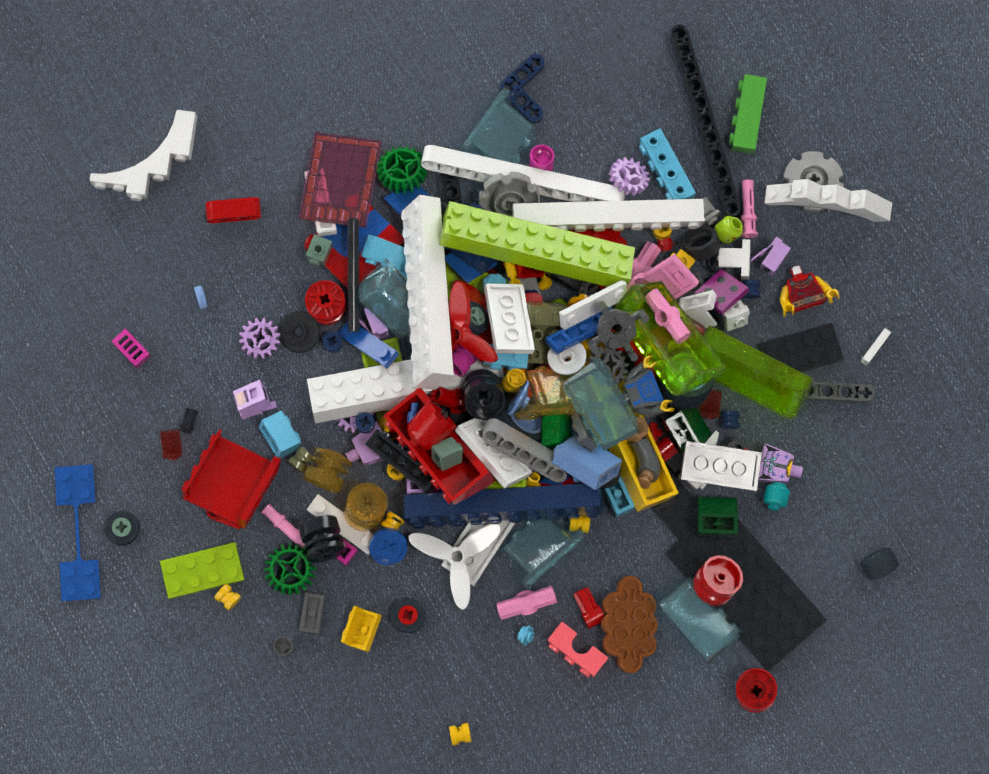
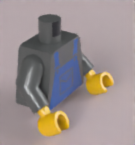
[615,355,674,417]

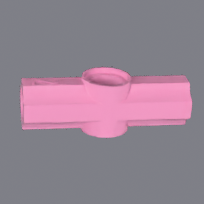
[627,241,661,295]
[644,289,691,344]
[496,586,557,620]

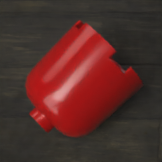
[407,401,457,450]

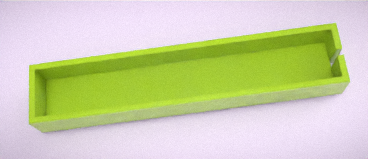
[439,201,635,287]

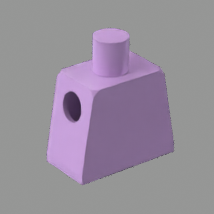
[345,422,383,466]

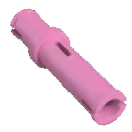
[262,504,305,549]

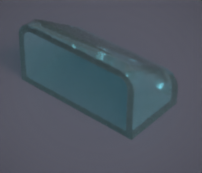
[563,358,638,451]
[658,577,741,663]

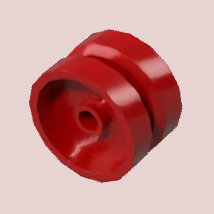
[693,555,743,606]

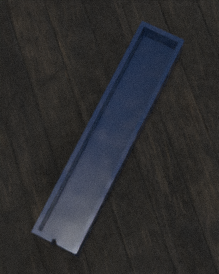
[404,484,603,529]

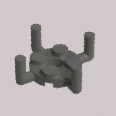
[587,301,649,361]

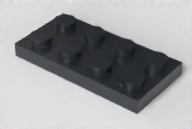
[759,323,844,381]

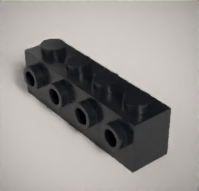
[365,429,434,494]

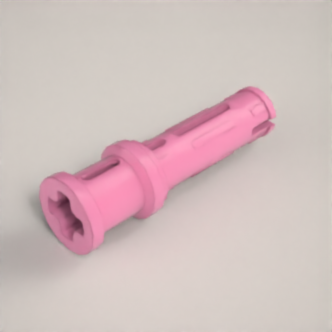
[740,180,758,238]

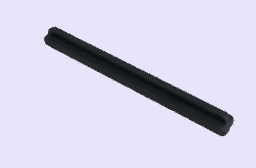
[348,218,359,332]

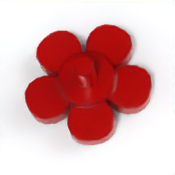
[647,422,663,443]

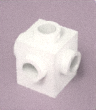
[721,300,750,332]

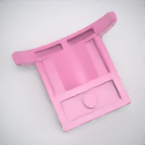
[630,254,699,306]

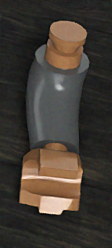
[621,416,661,489]

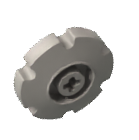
[783,151,844,212]
[479,172,540,217]

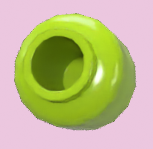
[714,216,743,244]

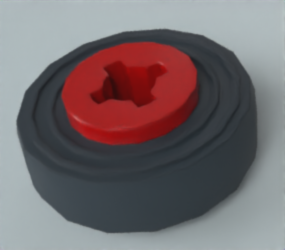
[391,598,426,633]

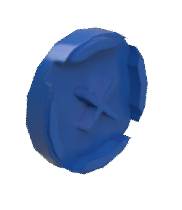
[369,528,408,566]

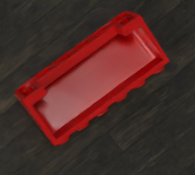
[384,388,496,505]

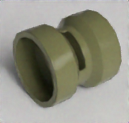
[288,446,314,473]

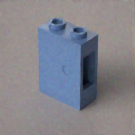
[552,435,622,490]

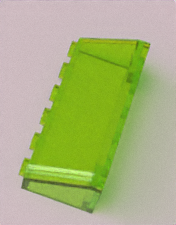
[614,281,726,396]
[698,325,813,419]

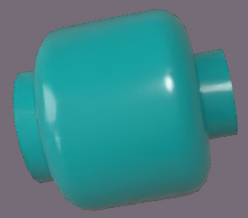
[763,482,790,511]

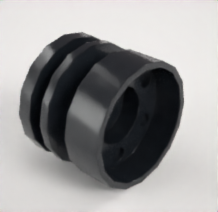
[461,369,506,420]
[298,515,346,563]

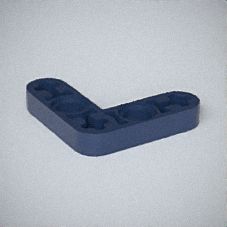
[500,54,545,124]

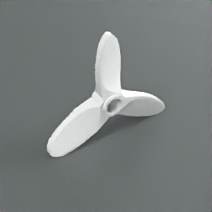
[409,524,500,610]

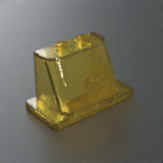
[516,366,604,420]

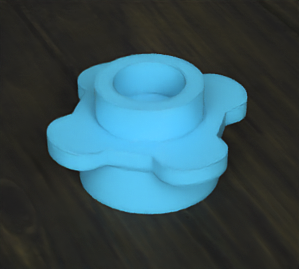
[518,625,534,646]

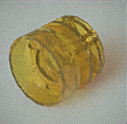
[303,447,353,494]
[344,483,388,532]

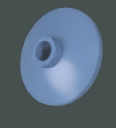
[507,380,530,415]

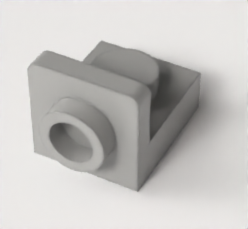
[702,197,720,227]

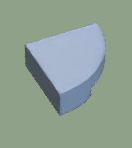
[194,286,207,309]

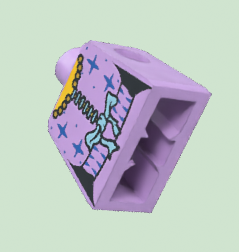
[758,444,803,484]

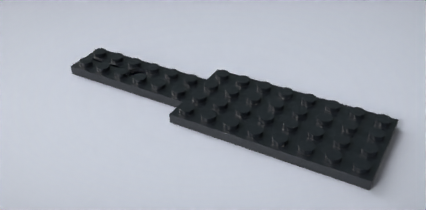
[651,466,827,671]

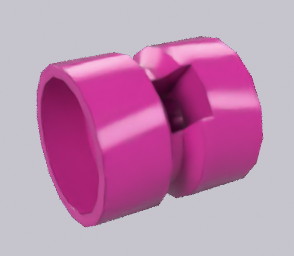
[529,145,555,172]
[452,346,479,377]

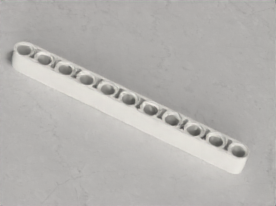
[421,145,625,202]

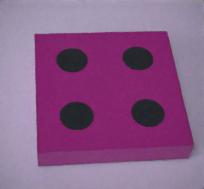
[694,269,749,315]

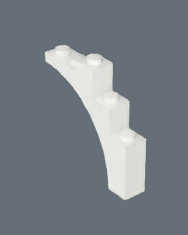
[90,110,197,201]
[765,179,892,222]

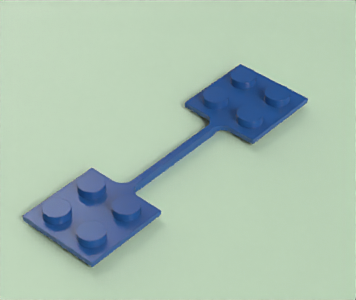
[384,186,497,284]
[55,464,101,602]

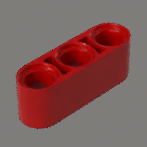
[205,197,261,223]

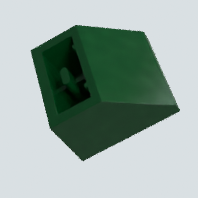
[660,407,712,454]
[697,497,738,537]

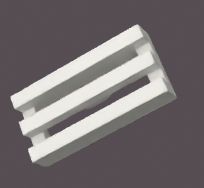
[860,328,891,366]

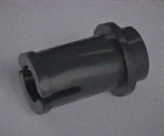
[180,408,198,434]

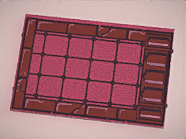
[298,132,382,228]

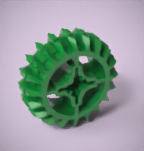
[377,145,428,194]
[264,543,317,596]

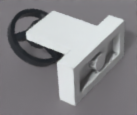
[705,239,751,281]
[677,290,724,336]

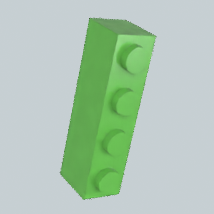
[729,74,767,155]

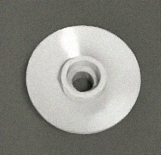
[548,343,587,375]

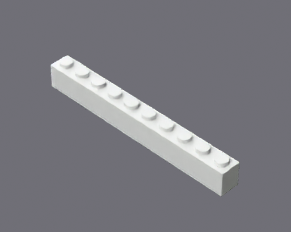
[512,199,705,232]

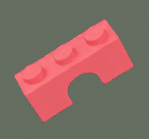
[547,622,608,678]

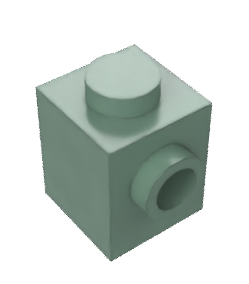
[306,234,333,267]
[432,437,463,471]

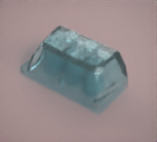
[358,258,411,340]

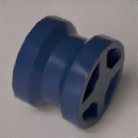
[742,280,761,299]
[323,331,343,353]
[721,411,740,429]
[355,412,375,434]

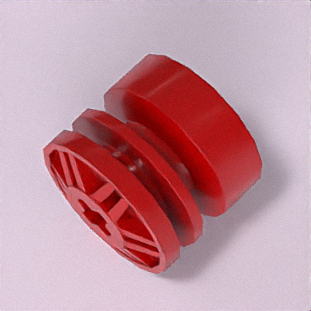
[305,280,347,326]
[736,668,777,713]

